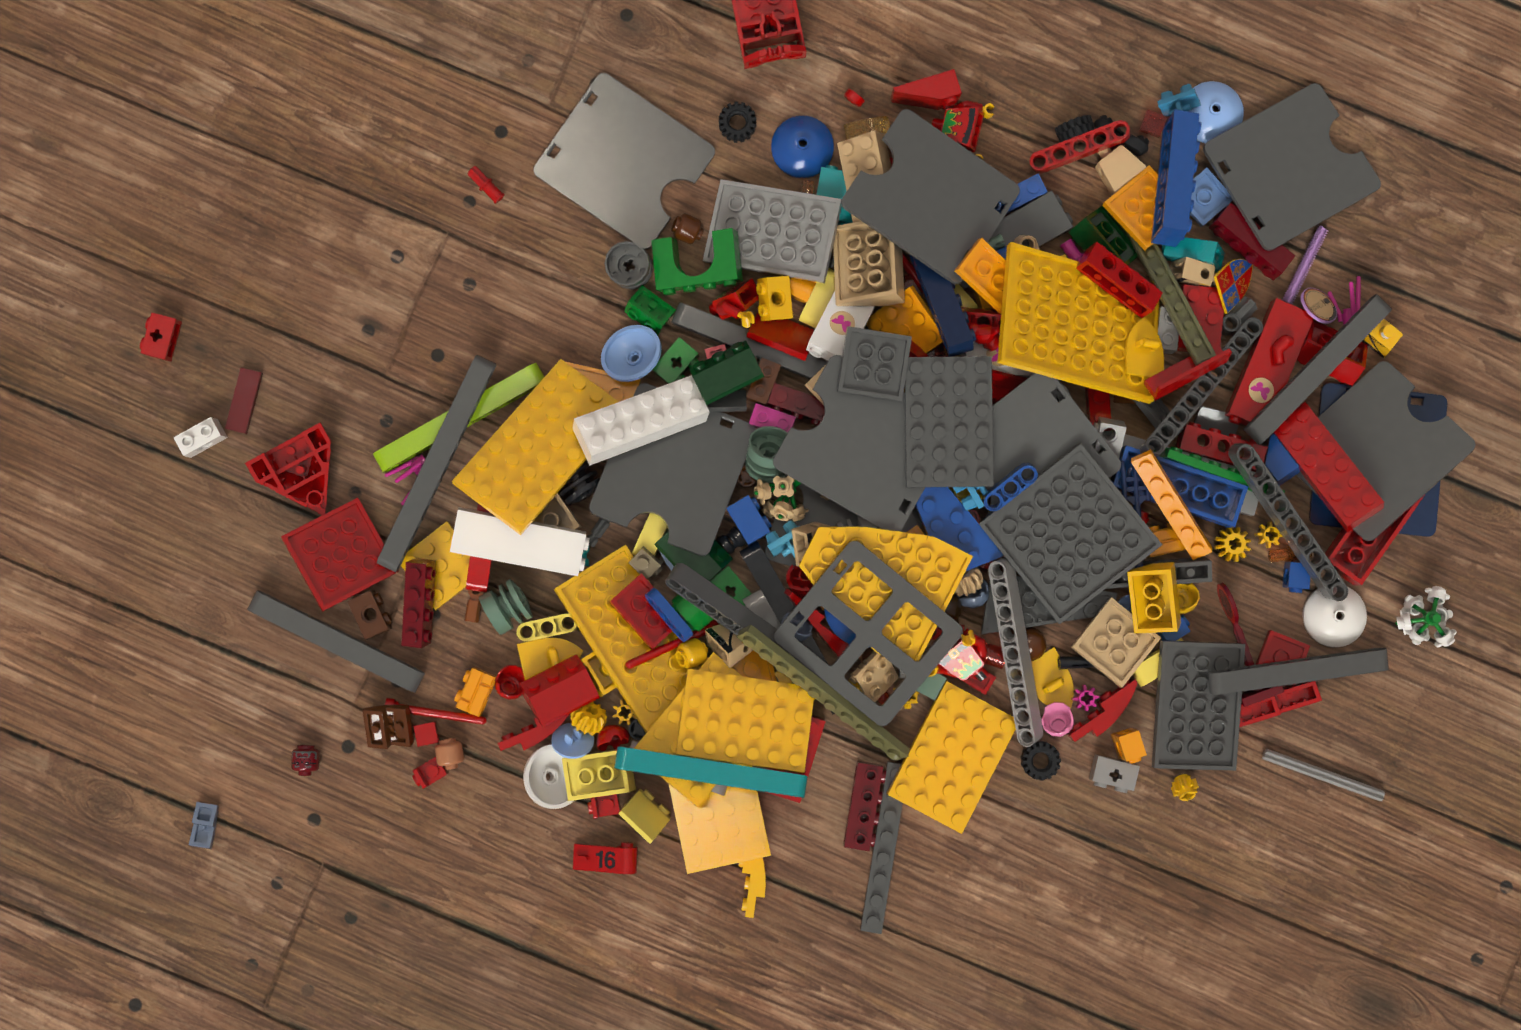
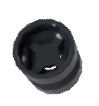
[718,527,747,555]
[629,719,646,740]

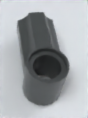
[1222,296,1258,336]

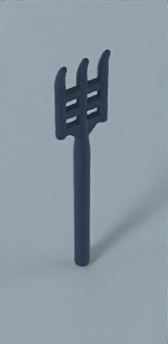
[1121,460,1151,568]

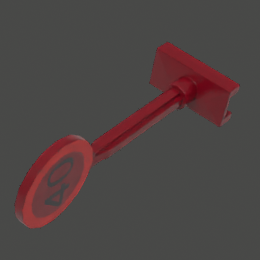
[1217,582,1284,707]

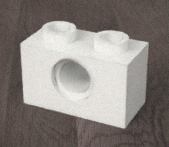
[173,417,228,458]

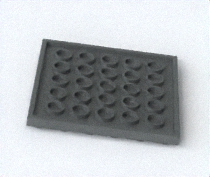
[979,443,1162,624]

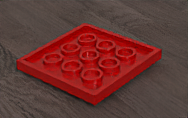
[281,498,399,612]

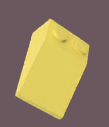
[562,747,636,801]
[619,788,671,844]

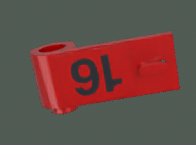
[573,842,638,874]

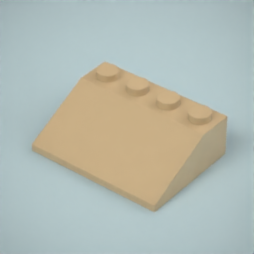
[833,221,905,306]

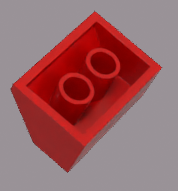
[1297,320,1368,386]
[520,654,600,727]

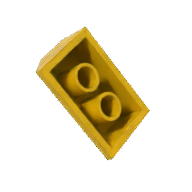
[1127,562,1181,633]

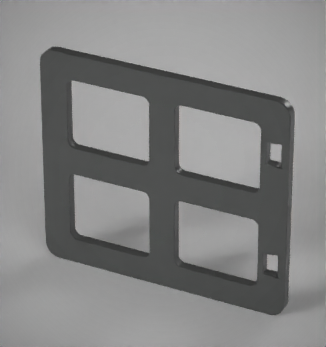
[774,541,963,726]

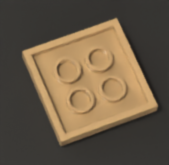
[1071,597,1161,688]

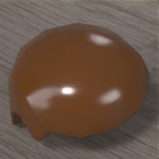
[1015,627,1046,661]

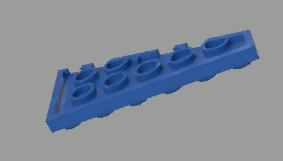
[915,487,1004,572]

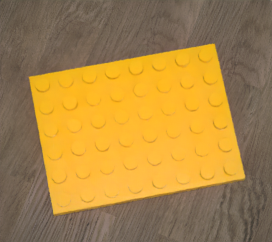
[997,242,1159,404]

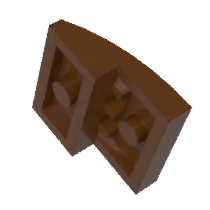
[363,705,414,749]

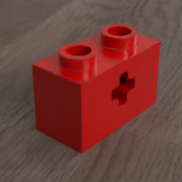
[140,312,182,362]

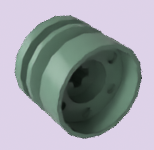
[745,426,787,483]
[479,579,533,635]

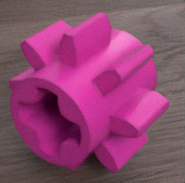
[1071,684,1099,711]

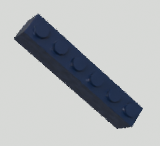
[909,254,976,357]

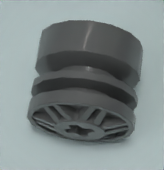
[604,241,653,290]

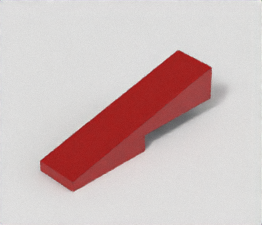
[784,589,848,658]
[1239,681,1322,727]

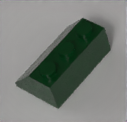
[1069,206,1138,265]
[689,341,764,405]
[654,531,733,581]

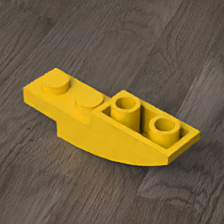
[739,858,766,918]

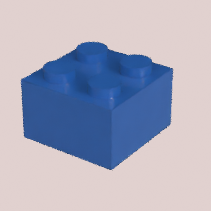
[726,495,771,546]

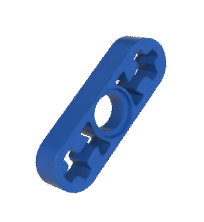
[645,588,693,642]

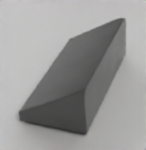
[707,390,747,412]
[1194,406,1239,436]

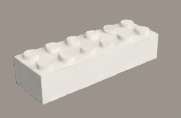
[572,375,709,466]

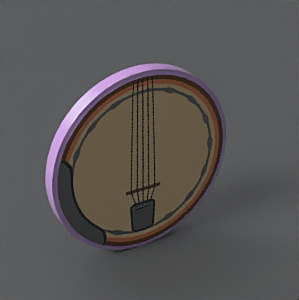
[1301,288,1337,324]

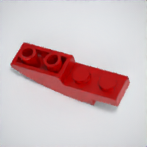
[1085,387,1112,431]
[1067,679,1137,742]
[498,713,571,751]

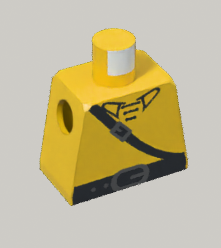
[1362,319,1403,358]

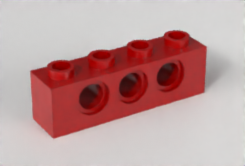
[1076,242,1163,319]
[1176,422,1268,472]

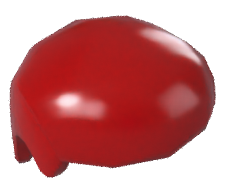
[495,665,525,700]
[597,725,629,751]

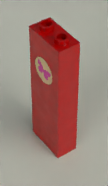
[1225,298,1313,425]

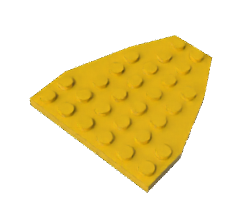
[799,526,973,661]

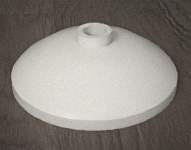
[1302,586,1367,647]
[523,744,574,809]

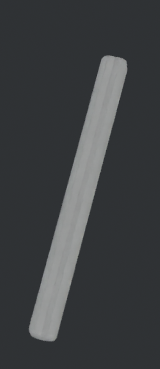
[1262,749,1385,801]

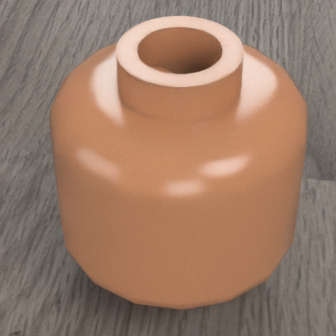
[435,738,464,770]

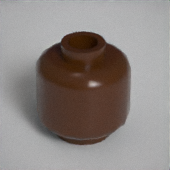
[671,213,704,244]

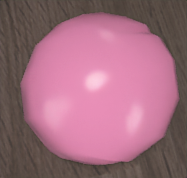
[1041,702,1074,737]

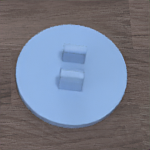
[551,723,594,759]

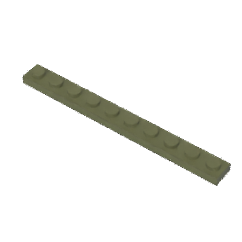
[736,625,910,761]

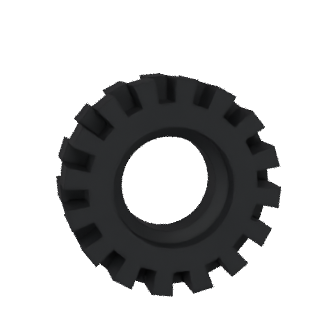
[719,102,756,143]
[1055,115,1095,143]
[1021,741,1061,781]

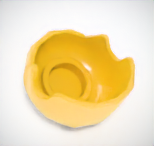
[1177,583,1200,614]

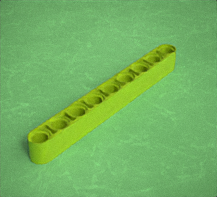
[373,363,544,473]

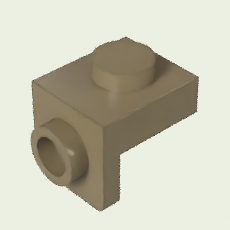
[629,546,664,580]

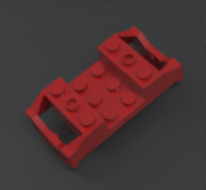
[731,0,807,69]

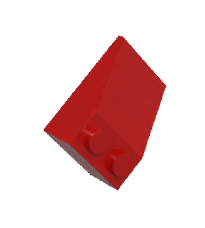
[890,69,962,111]

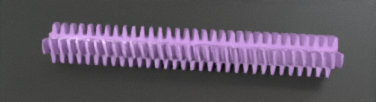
[1282,226,1329,304]

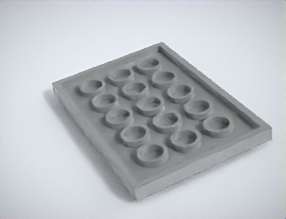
[703,179,842,283]

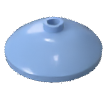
[1188,81,1244,143]
[601,325,662,382]

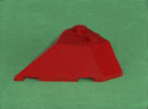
[245,422,331,515]

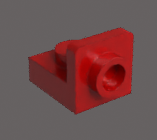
[412,757,448,789]
[588,794,620,819]

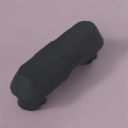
[1094,115,1149,156]

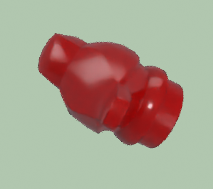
[968,323,1000,352]

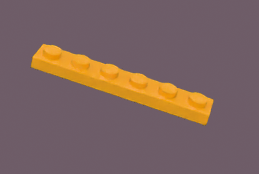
[1131,449,1212,560]

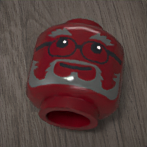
[291,745,320,776]

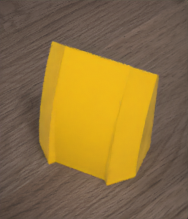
[581,652,617,697]

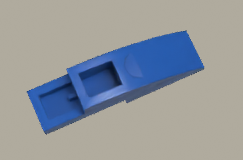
[994,173,1048,215]

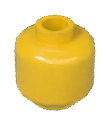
[675,638,708,669]

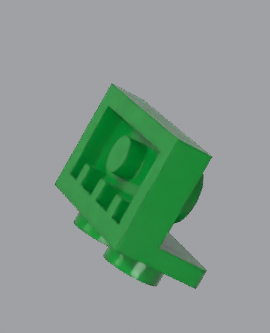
[624,285,676,336]

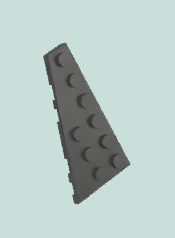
[981,576,1117,635]

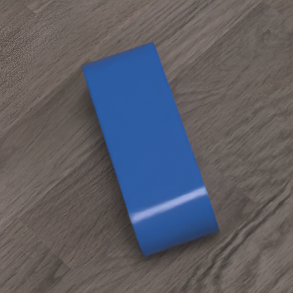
[983,462,1038,511]

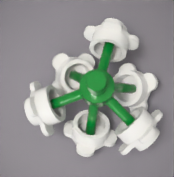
[1395,586,1457,648]

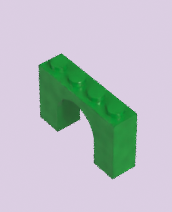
[651,228,743,295]

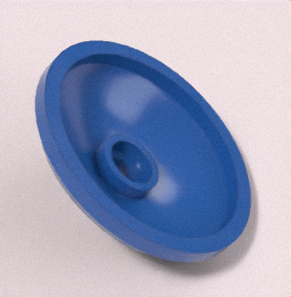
[771,116,834,178]

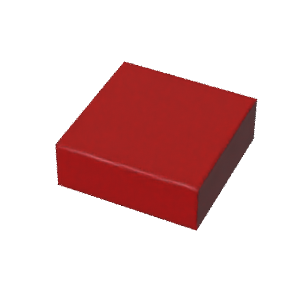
[413,721,439,747]

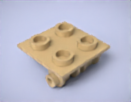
[849,651,899,702]

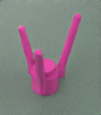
[1328,276,1361,325]
[385,454,425,505]

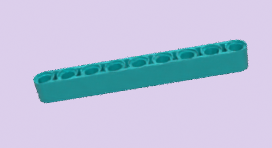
[614,747,808,798]

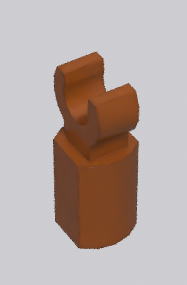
[464,590,485,623]

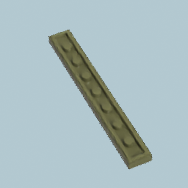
[1123,228,1216,366]

